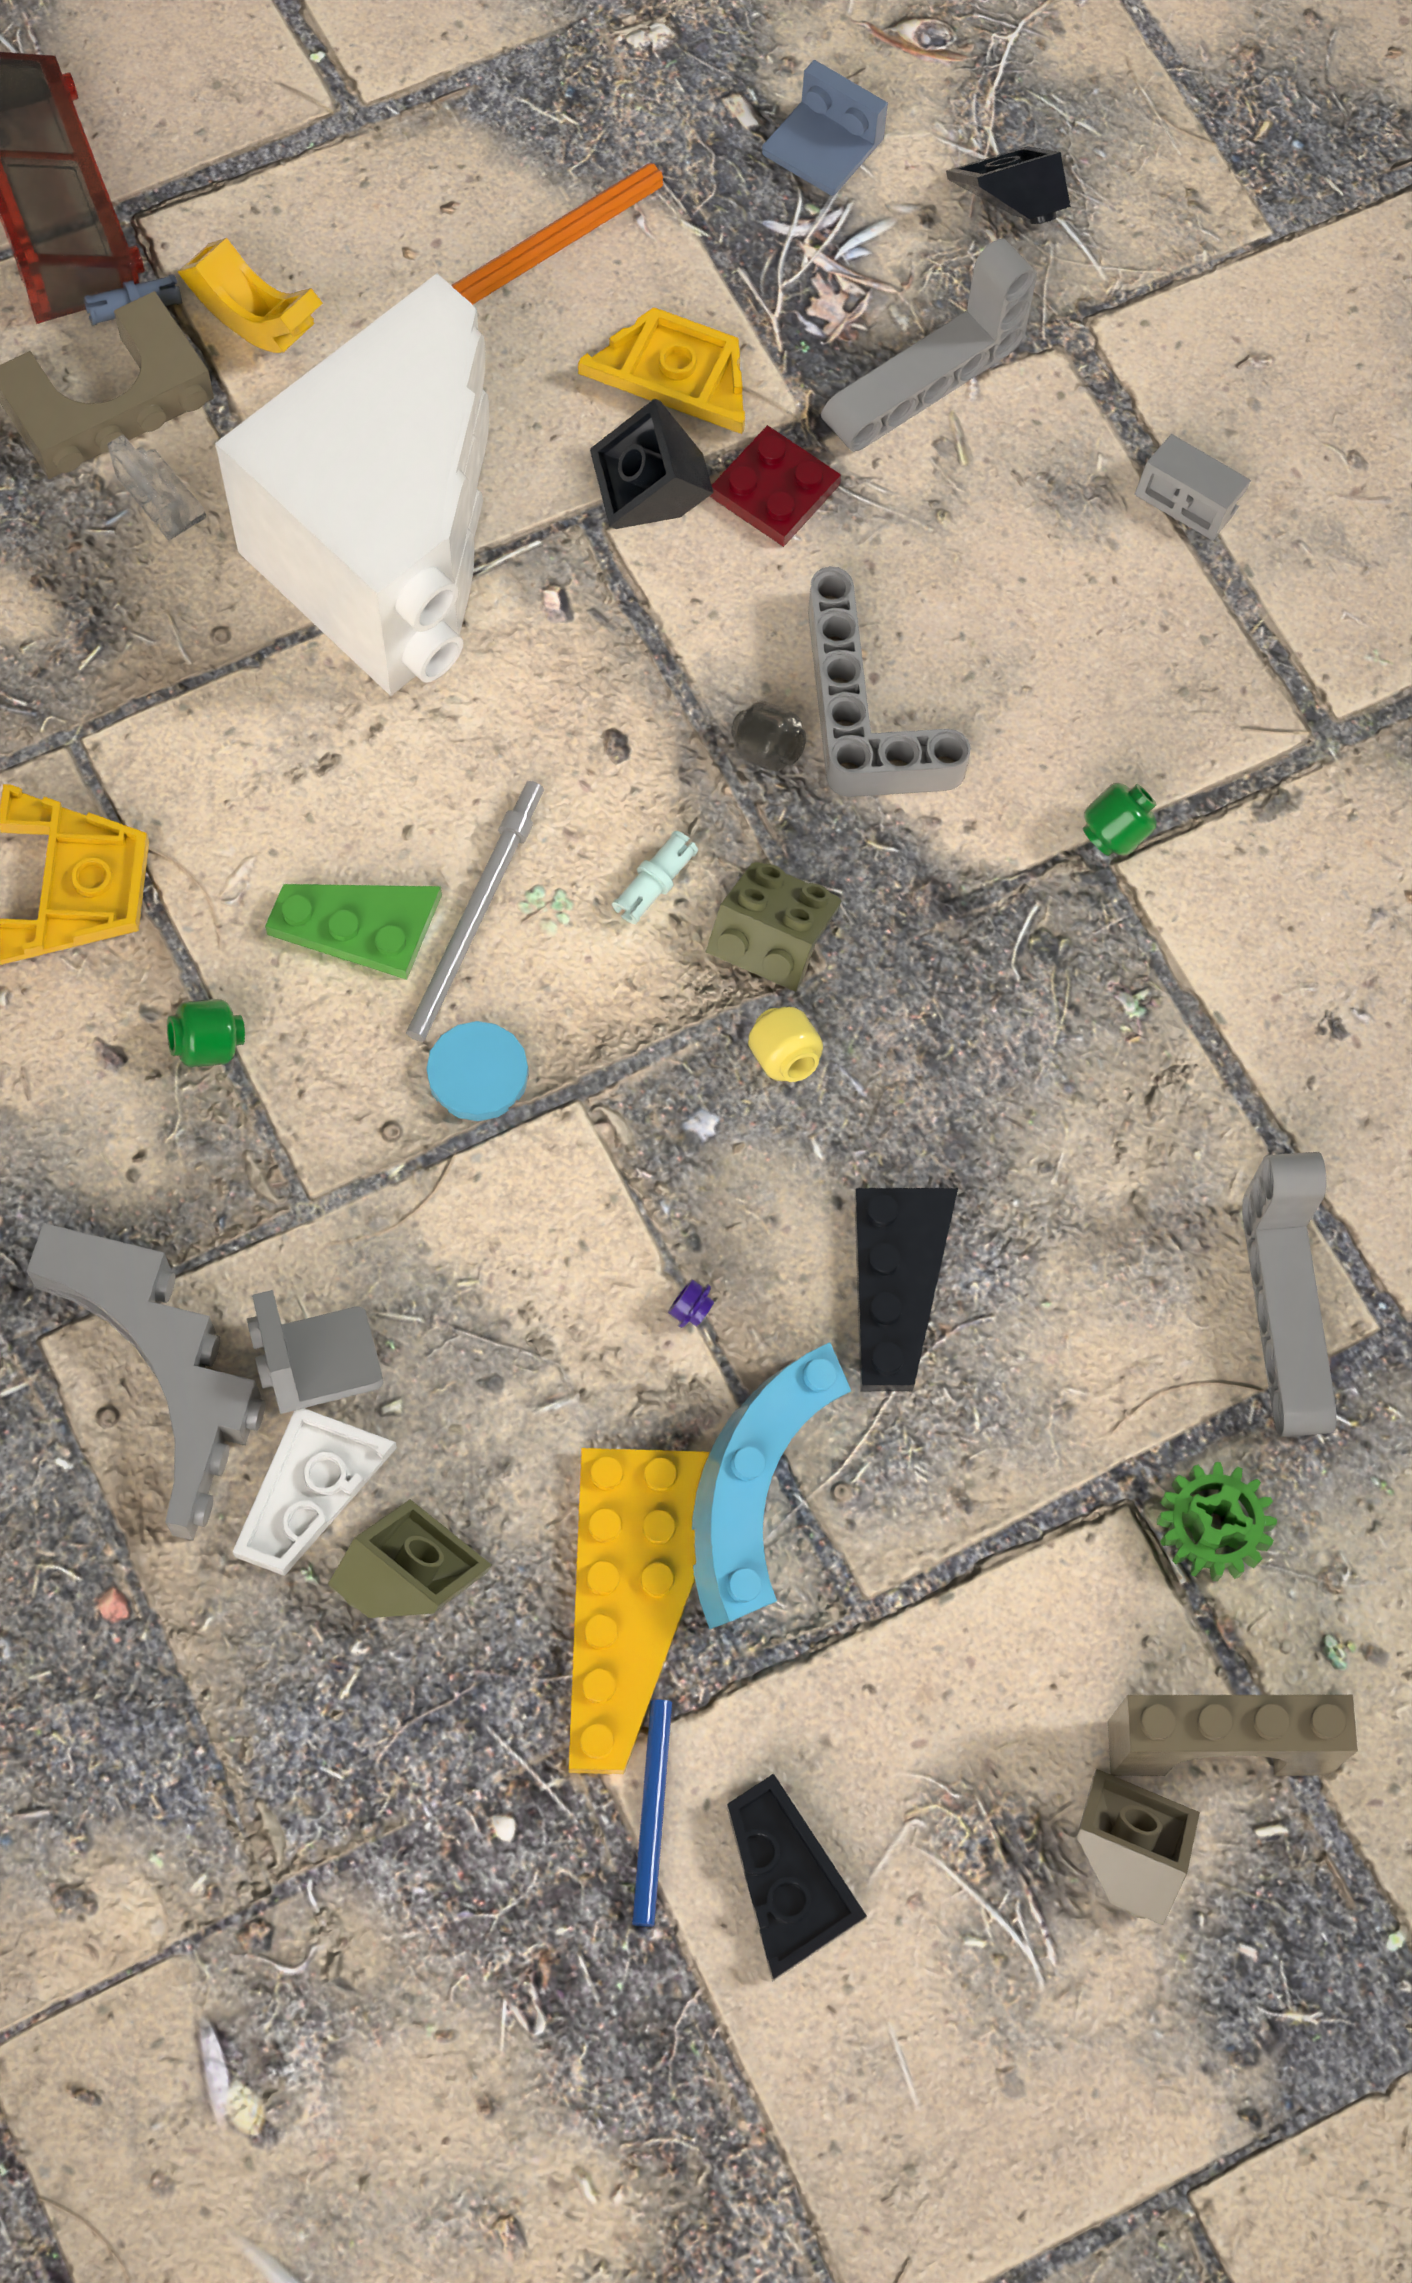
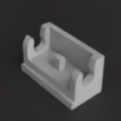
[1135,434,1251,541]

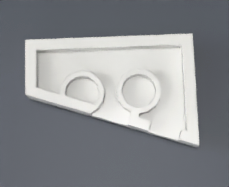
[233,1408,397,1576]

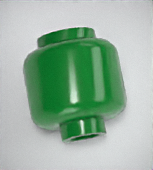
[1083,783,1157,856]
[167,999,245,1067]

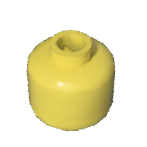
[748,1007,823,1082]

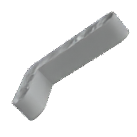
[821,238,1037,452]
[808,566,971,797]
[1242,1152,1336,1437]

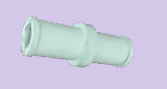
[612,831,698,924]

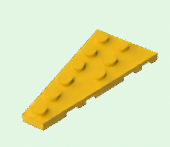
[569,1448,710,1774]

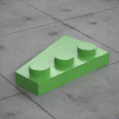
[265,884,442,980]

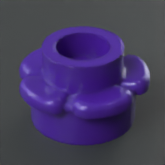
[668,1279,715,1328]

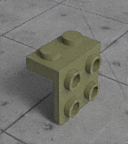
[706,862,841,992]

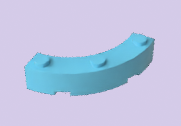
[692,1342,851,1629]

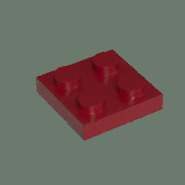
[710,425,841,547]

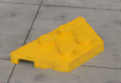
[578,307,745,434]

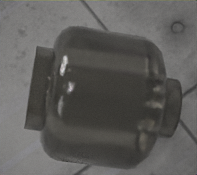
[731,700,806,772]

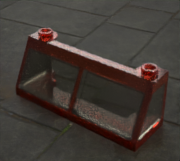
[0,52,145,324]

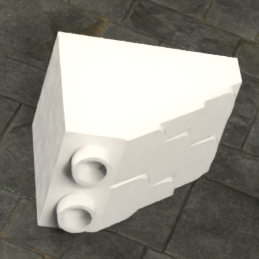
[215,273,489,696]

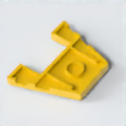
[0,784,149,965]

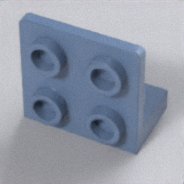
[762,60,888,196]

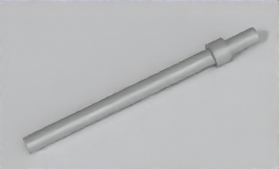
[406,781,544,1042]

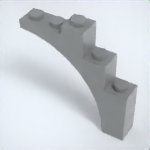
[27,1223,266,1541]

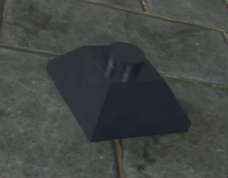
[946,146,1071,224]
[590,399,714,529]

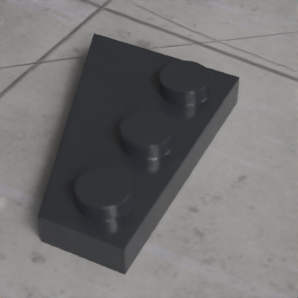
[727,1773,867,1982]

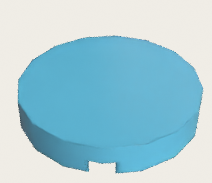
[426,1021,529,1121]

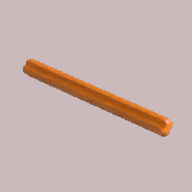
[451,163,664,305]

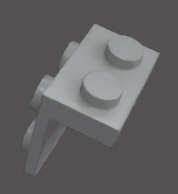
[247,1290,383,1414]

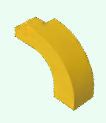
[177,238,323,353]

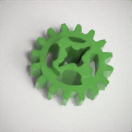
[1157,1462,1277,1582]

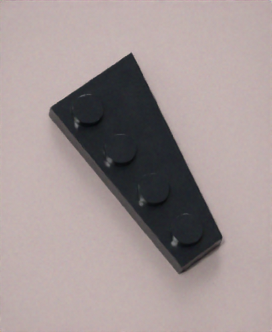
[854,1188,958,1392]

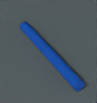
[632,1699,672,1927]

